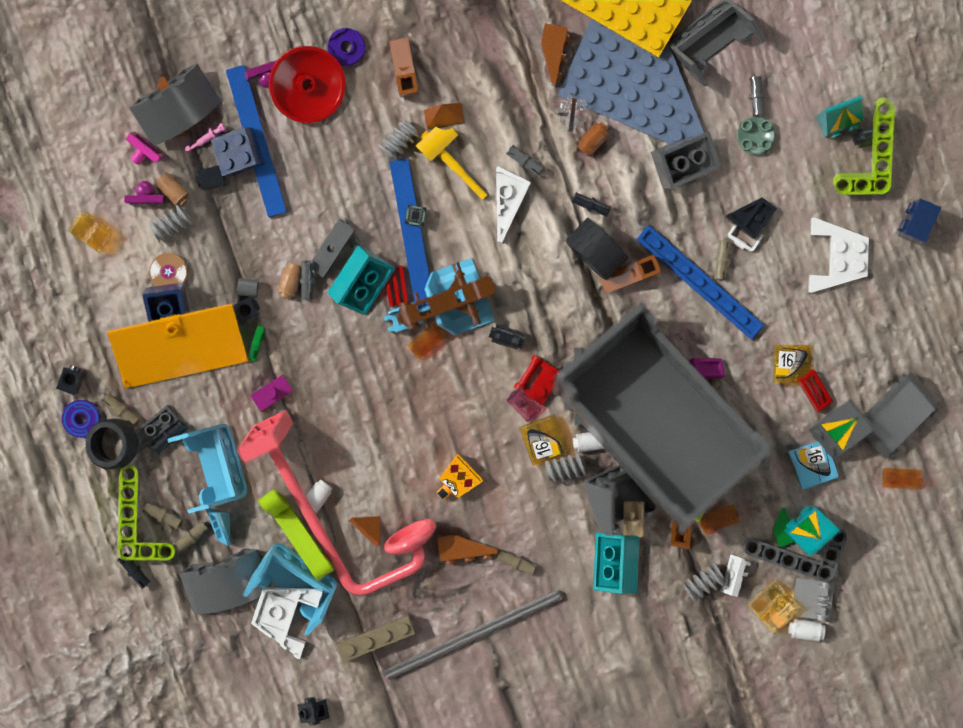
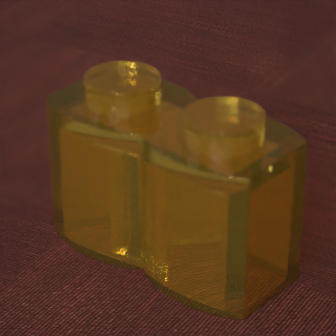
[67,211,113,253]

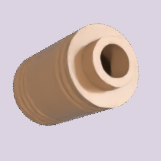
[156,172,190,206]
[277,263,302,300]

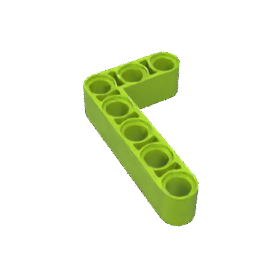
[832,97,895,195]
[117,465,175,561]
[258,489,334,581]

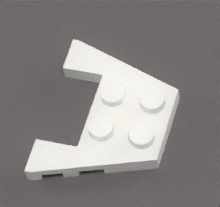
[808,218,869,293]
[251,587,324,659]

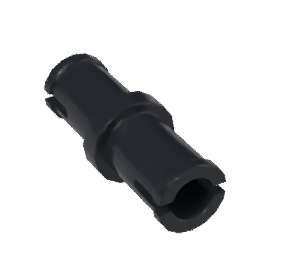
[572,192,612,218]
[151,420,187,455]
[117,552,151,589]

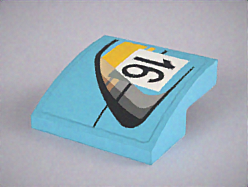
[789,442,839,491]

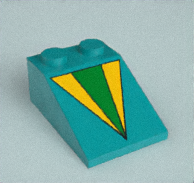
[816,95,863,138]
[784,505,840,557]

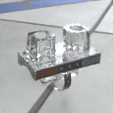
[554,93,587,132]

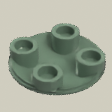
[737,117,775,155]

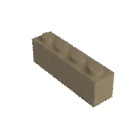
[336,614,416,662]

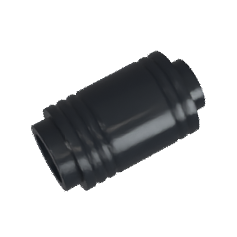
[852,124,887,149]
[488,324,525,350]

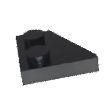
[724,197,777,240]

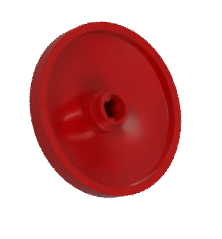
[268,46,346,123]

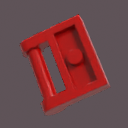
[514,355,560,406]

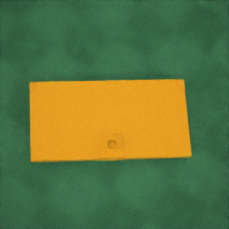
[107,304,248,389]

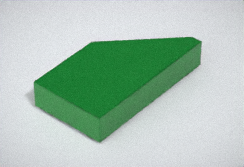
[249,326,266,362]
[772,507,793,548]

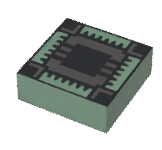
[405,205,427,227]

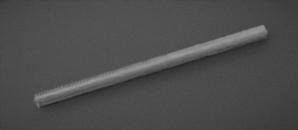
[384,590,562,680]

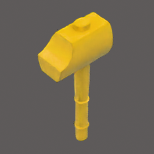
[416,127,487,200]

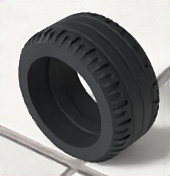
[85,418,138,470]

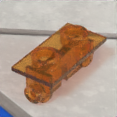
[407,321,448,360]
[882,468,923,489]
[700,504,740,534]

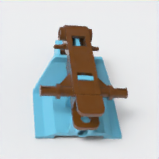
[383,258,496,335]

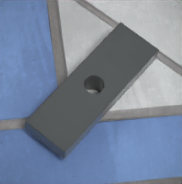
[312,219,355,278]
[135,405,180,455]

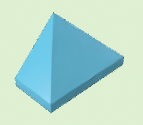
[206,508,231,546]

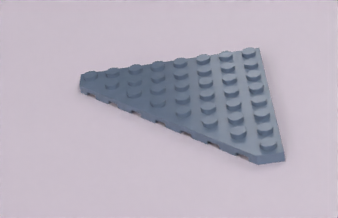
[558,19,704,144]

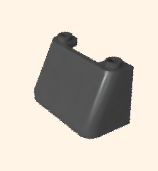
[864,371,939,458]
[585,465,658,536]

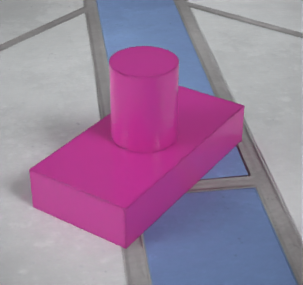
[126,131,165,165]

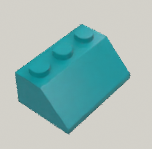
[327,246,396,315]
[593,533,640,594]

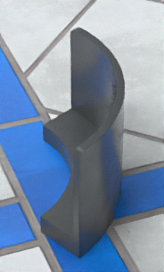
[130,64,220,145]
[179,548,270,614]

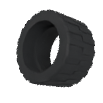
[566,218,628,280]

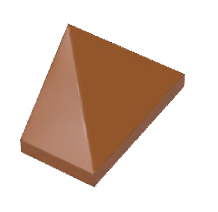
[424,103,465,129]
[349,516,380,547]
[670,519,692,549]

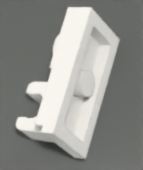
[720,555,751,597]

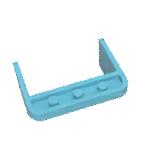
[168,424,247,513]
[243,543,337,636]

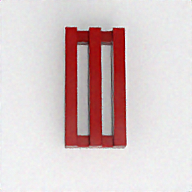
[386,266,408,307]
[797,369,833,412]

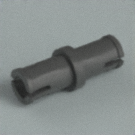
[749,76,765,117]
[506,144,544,177]
[299,260,315,301]

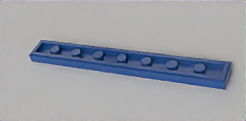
[226,65,287,218]
[389,158,429,310]
[636,225,764,340]

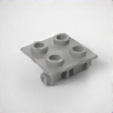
[792,578,835,621]

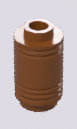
[577,122,610,157]

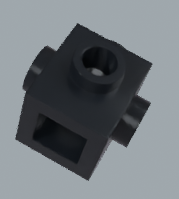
[297,697,330,726]

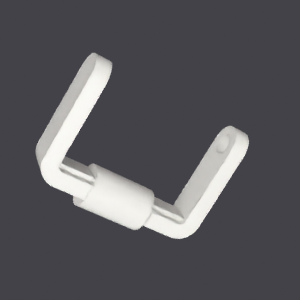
[727,225,764,252]

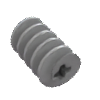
[377,118,419,160]
[149,205,193,243]
[545,453,587,483]
[681,563,724,602]

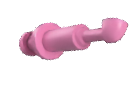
[185,123,227,152]

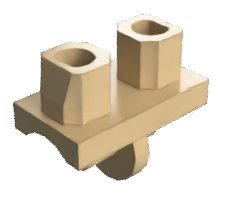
[623,500,644,537]

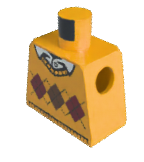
[437,454,483,500]

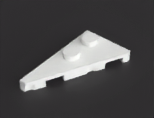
[496,166,531,243]

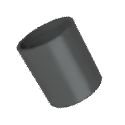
[237,278,259,297]

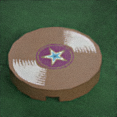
[149,253,188,286]

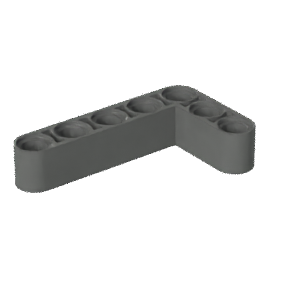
[742,528,847,582]

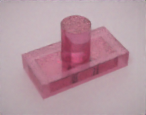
[506,387,541,423]

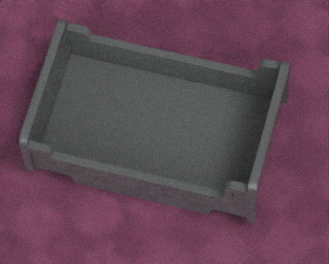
[552,302,774,535]

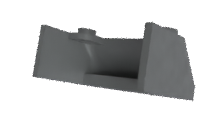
[669,0,766,87]

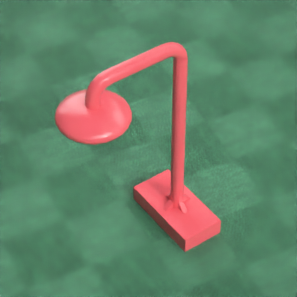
[237,410,436,596]

